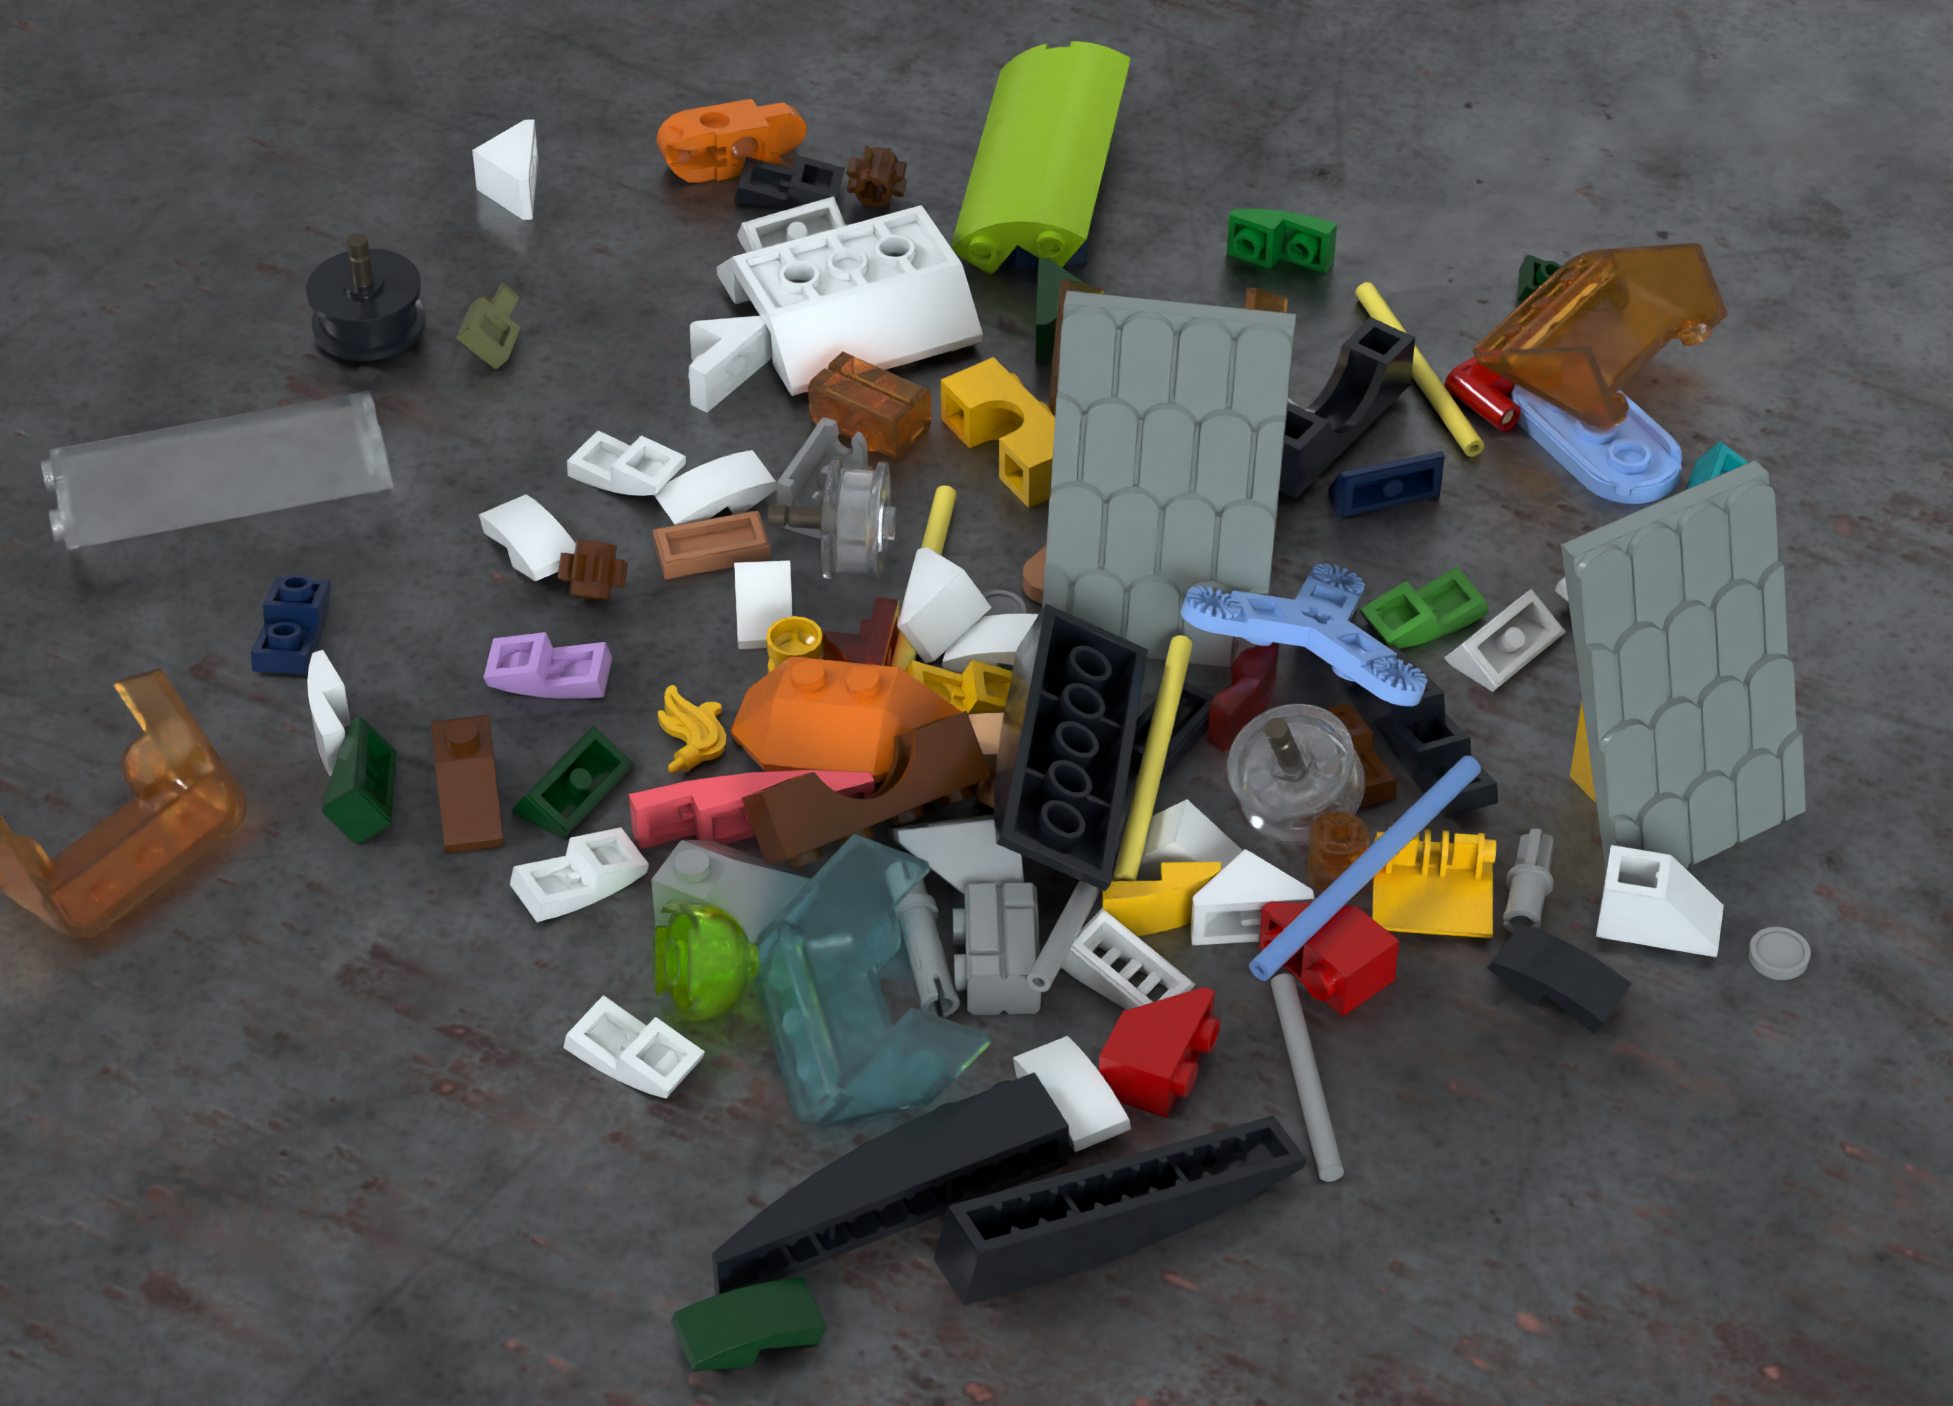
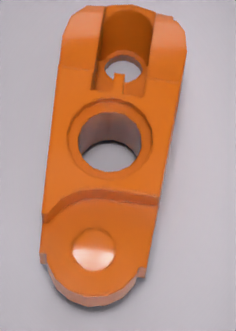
[656,99,807,183]

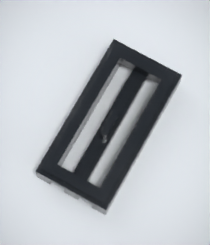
[1131,682,1223,782]

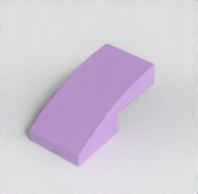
[483,632,613,699]

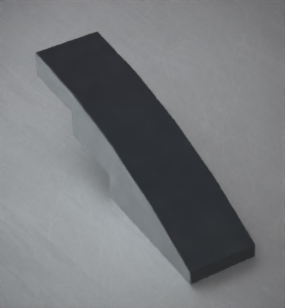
[1352,645,1498,818]

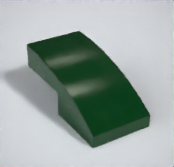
[671,1277,827,1372]

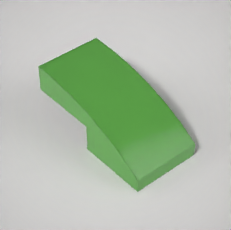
[1360,567,1490,649]

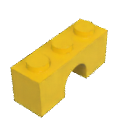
[941,357,1055,508]

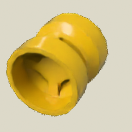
[766,616,823,673]

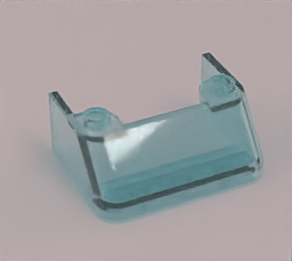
[750,834,991,1128]

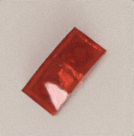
[1208,642,1280,754]

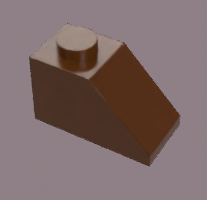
[431,715,504,853]

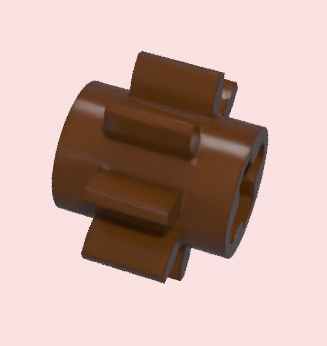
[846,146,907,208]
[557,540,628,601]

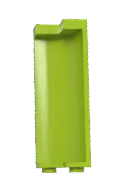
[950,41,1131,274]

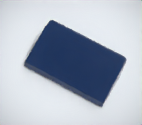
[1328,451,1445,517]

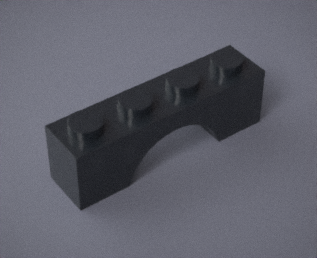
[1279,317,1415,498]

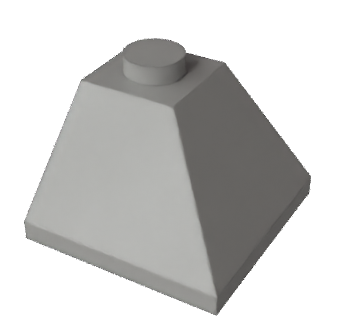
[888,814,1024,895]
[651,840,817,968]

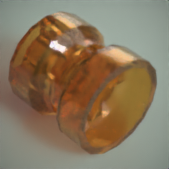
[1306,812,1369,892]

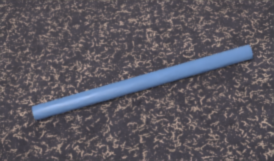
[1249,756,1481,981]

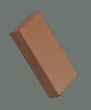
[652,511,771,580]

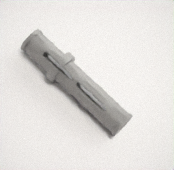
[883,855,960,1019]

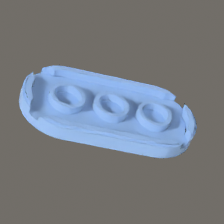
[1511,361,1682,504]

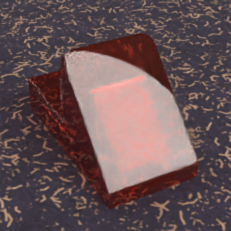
[822,597,899,666]

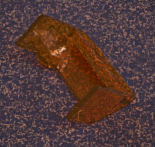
[0,668,247,940]

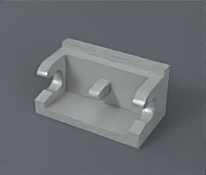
[777,417,873,541]

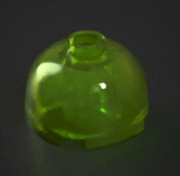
[652,901,759,1024]

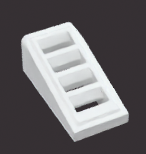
[1061,908,1195,1010]

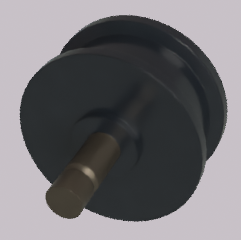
[306,233,426,361]

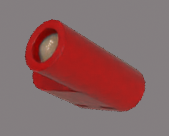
[1444,351,1521,432]

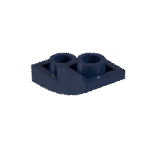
[251,575,331,675]

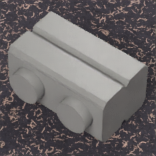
[953,883,1041,1015]

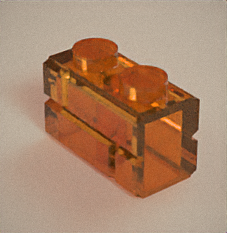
[808,351,931,460]

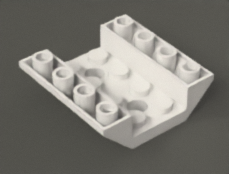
[717,205,983,396]

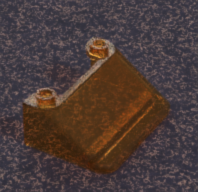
[1473,243,1728,429]

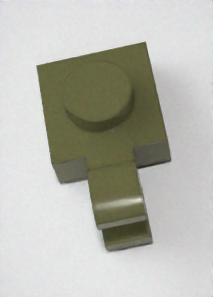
[456,283,521,370]

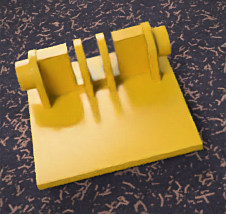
[1372,827,1496,938]

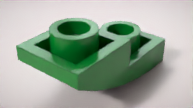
[1226,208,1337,274]

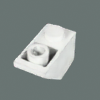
[1596,845,1724,957]

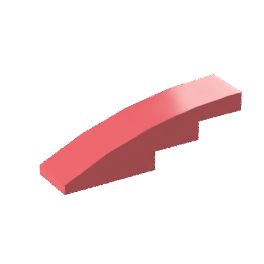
[629,770,875,850]

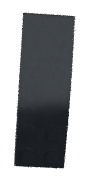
[994,604,1148,891]

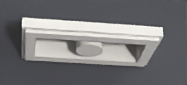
[737,196,846,253]
[1444,589,1566,692]

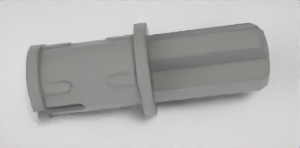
[1503,828,1555,933]

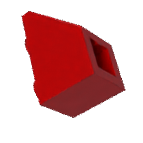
[1259,901,1399,1017]
[1099,987,1221,1118]

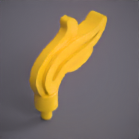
[658,685,726,773]

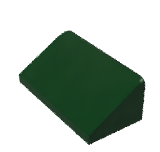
[511,725,635,839]

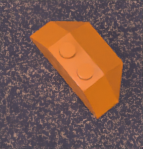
[730,656,962,784]

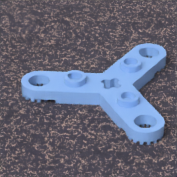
[1180,563,1428,706]

